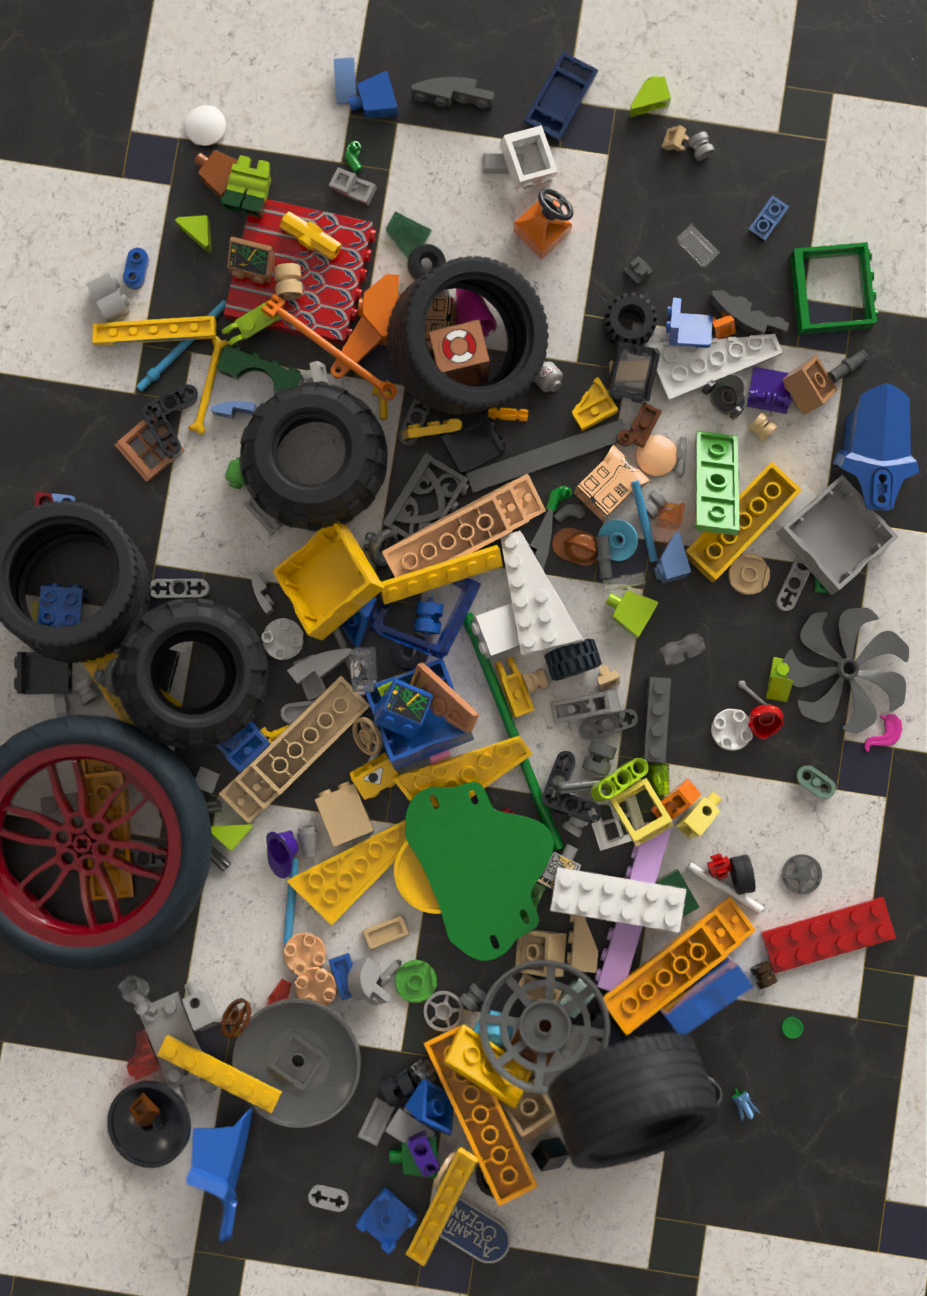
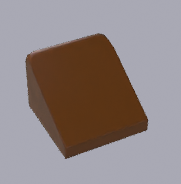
[129,1094,160,1126]

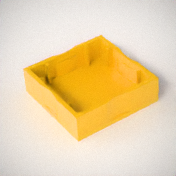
[272,520,384,640]

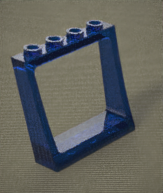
[369,575,481,659]

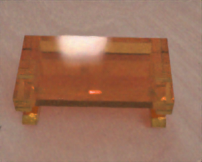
[654,503,685,530]

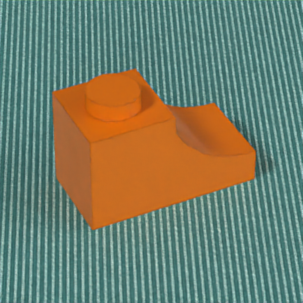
[650,778,702,819]

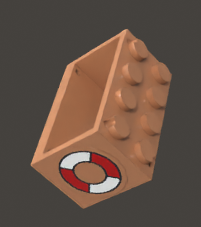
[426,320,489,386]

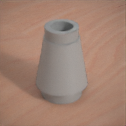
[297,825,318,857]

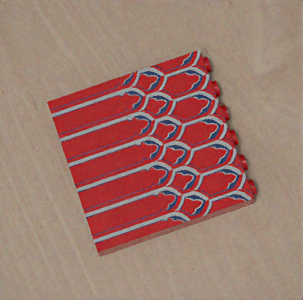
[224,199,376,346]

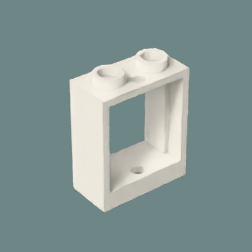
[499,126,558,190]

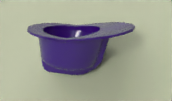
[266,830,298,878]

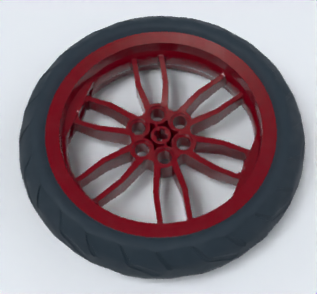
[0,715,212,969]

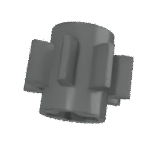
[410,1059,437,1085]

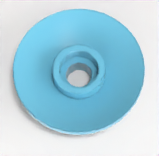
[598,519,638,561]

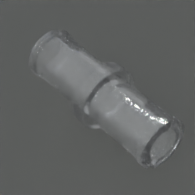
[602,572,646,593]

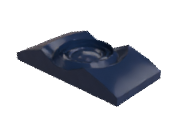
[524,51,598,141]

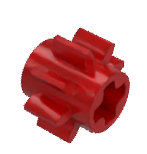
[707,853,732,880]

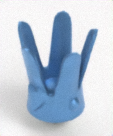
[731,1088,760,1123]

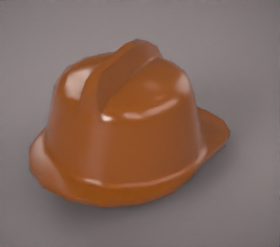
[552,527,597,566]

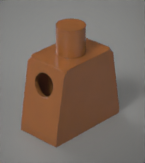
[194,150,238,200]

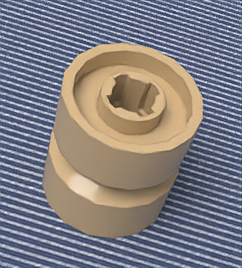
[273,263,303,300]

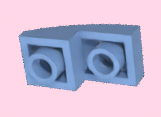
[748,195,789,241]

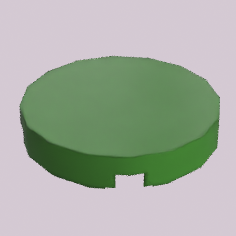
[395,960,437,1003]

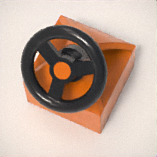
[513,188,574,260]

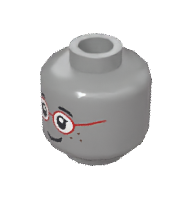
[534,361,563,392]

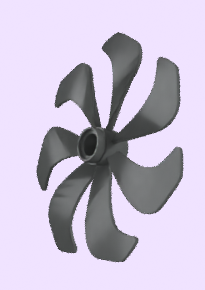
[783,607,909,734]

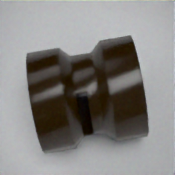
[750,961,778,989]

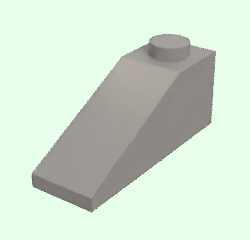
[551,690,621,723]

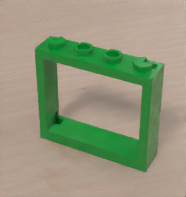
[790,242,879,335]

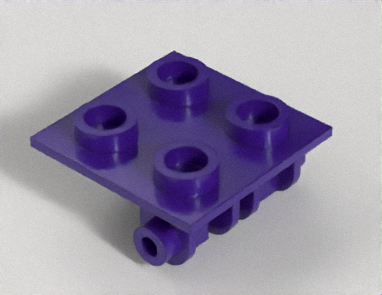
[746,367,792,414]

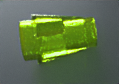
[649,763,670,796]

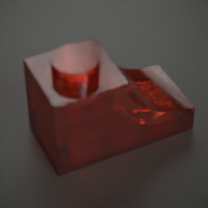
[126,1028,161,1081]

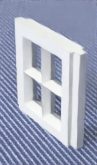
[587,789,645,851]

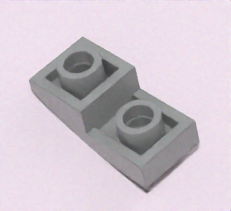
[251,571,275,615]

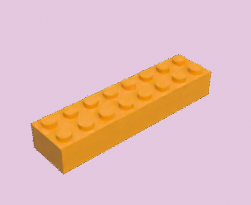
[424,1024,538,1206]

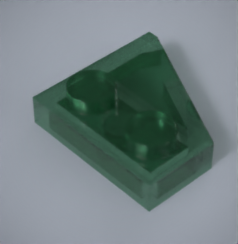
[386,211,431,259]

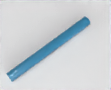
[631,480,658,562]
[283,858,299,944]

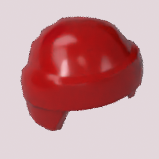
[748,705,784,740]

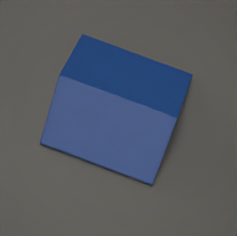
[340,598,377,648]
[405,1079,453,1136]

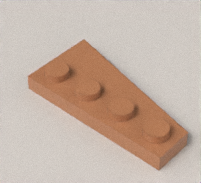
[410,663,479,733]

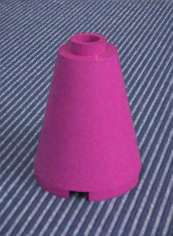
[456,289,497,338]

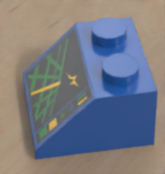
[374,678,433,739]

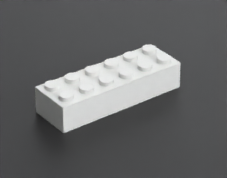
[550,867,686,932]

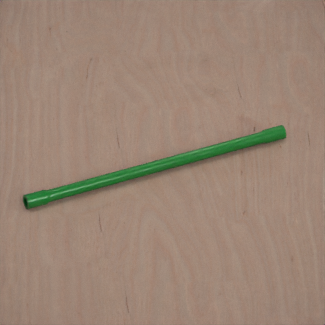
[461,612,564,851]

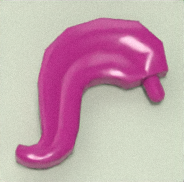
[864,714,903,752]

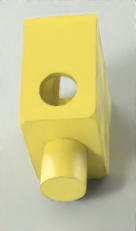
[675,792,722,840]

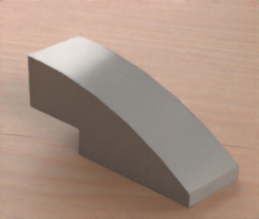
[287,648,354,685]

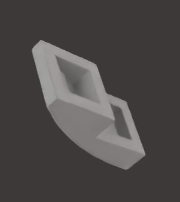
[329,168,377,205]

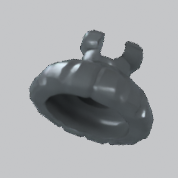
[363,529,399,567]
[94,657,119,697]

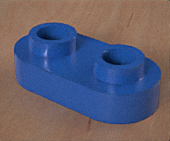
[123,247,149,290]

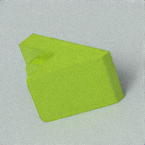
[766,657,793,702]

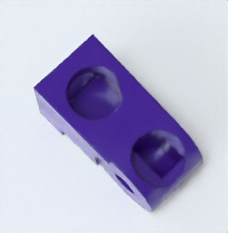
[407,1130,440,1178]

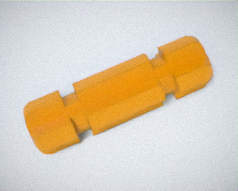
[488,407,528,421]

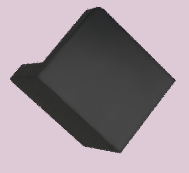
[531,1137,569,1172]

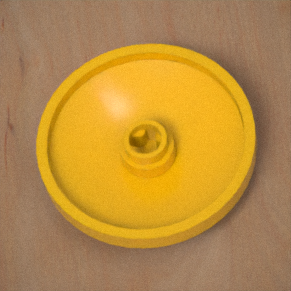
[394,840,441,914]

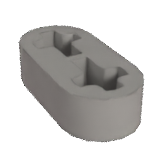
[308,1185,349,1212]

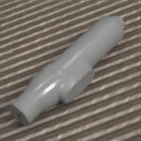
[676,437,687,478]

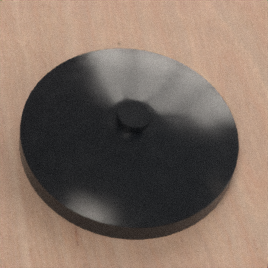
[107,1080,191,1168]

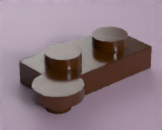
[617,402,662,448]

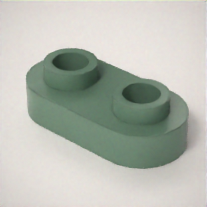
[796,765,836,799]

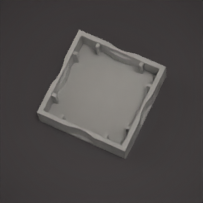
[776,475,898,595]

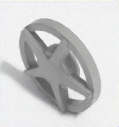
[424,991,463,1032]

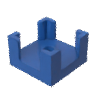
[356,1186,417,1254]

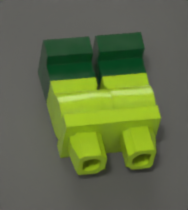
[221,155,271,218]

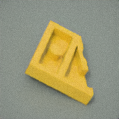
[572,377,618,431]

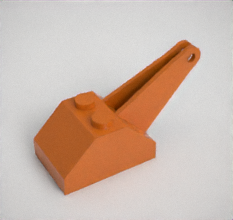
[331,274,399,379]

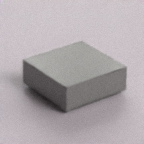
[195,766,221,794]

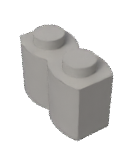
[86,273,130,323]

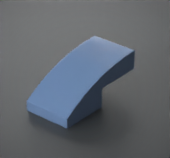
[334,57,357,105]
[210,401,257,419]

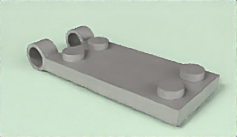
[138,992,217,1103]

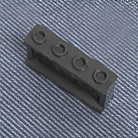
[382,453,470,539]

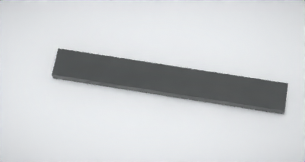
[466,419,626,494]

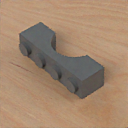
[642,677,671,763]

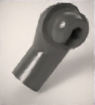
[553,504,585,524]

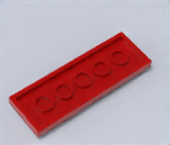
[761,897,896,974]

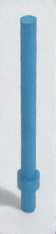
[136,300,226,392]

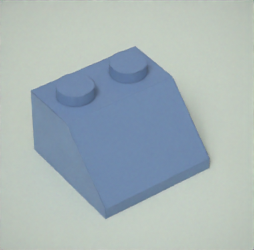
[654,532,691,584]

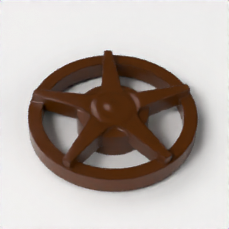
[221,998,252,1038]

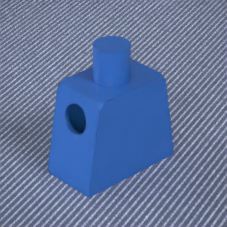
[348,71,398,119]

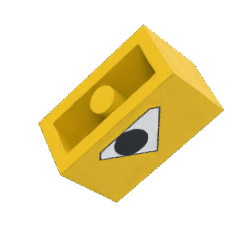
[349,752,398,800]

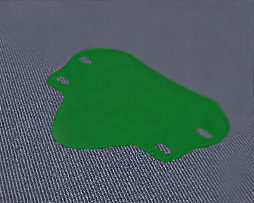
[405,782,554,961]

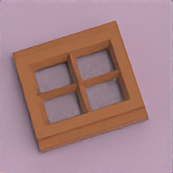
[115,413,185,483]

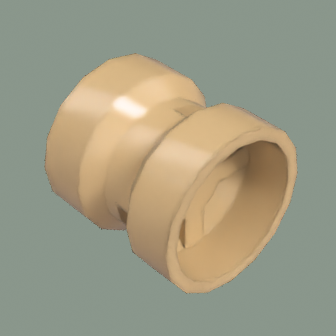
[748,413,777,441]
[522,668,549,694]

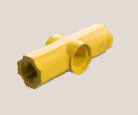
[279,212,342,260]

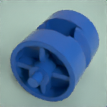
[413,597,444,639]

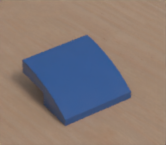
[216,721,271,773]

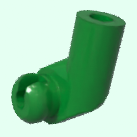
[345,141,363,174]
[546,486,572,512]

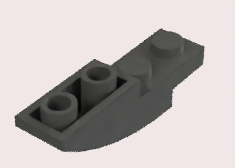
[411,77,495,108]
[709,290,789,336]

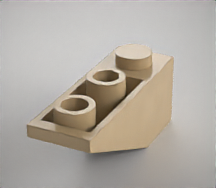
[566,914,598,973]

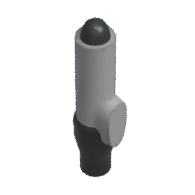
[376,960,402,987]

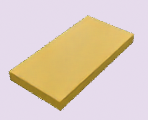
[443,1024,532,1108]

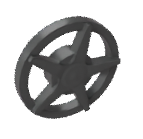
[782,854,822,894]

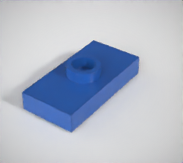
[328,953,353,1001]

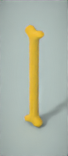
[188,336,229,435]

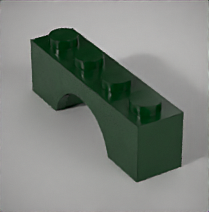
[216,345,304,393]

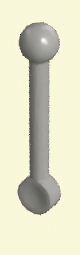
[738,680,771,705]

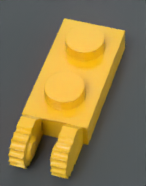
[402,419,462,439]
[495,657,535,718]

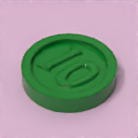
[781,1017,803,1039]

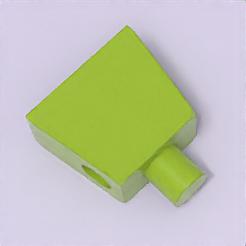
[605,591,659,639]

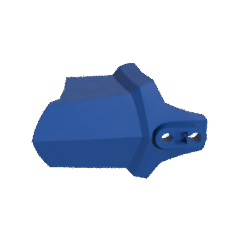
[833,383,919,511]
[186,1108,253,1243]

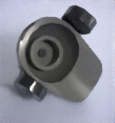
[701,374,745,420]

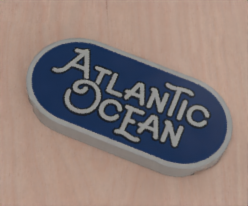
[440,1196,510,1263]

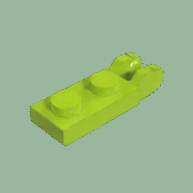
[222,300,281,346]

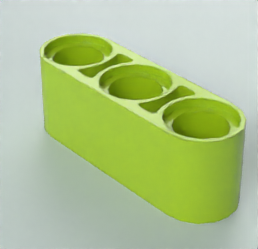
[591,758,648,802]

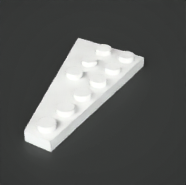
[644,334,783,401]
[501,531,584,656]

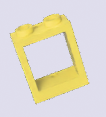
[609,778,673,847]

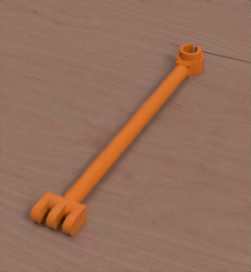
[261,294,397,401]

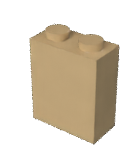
[315,781,374,847]

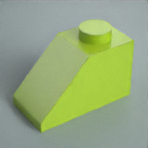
[629,76,671,117]

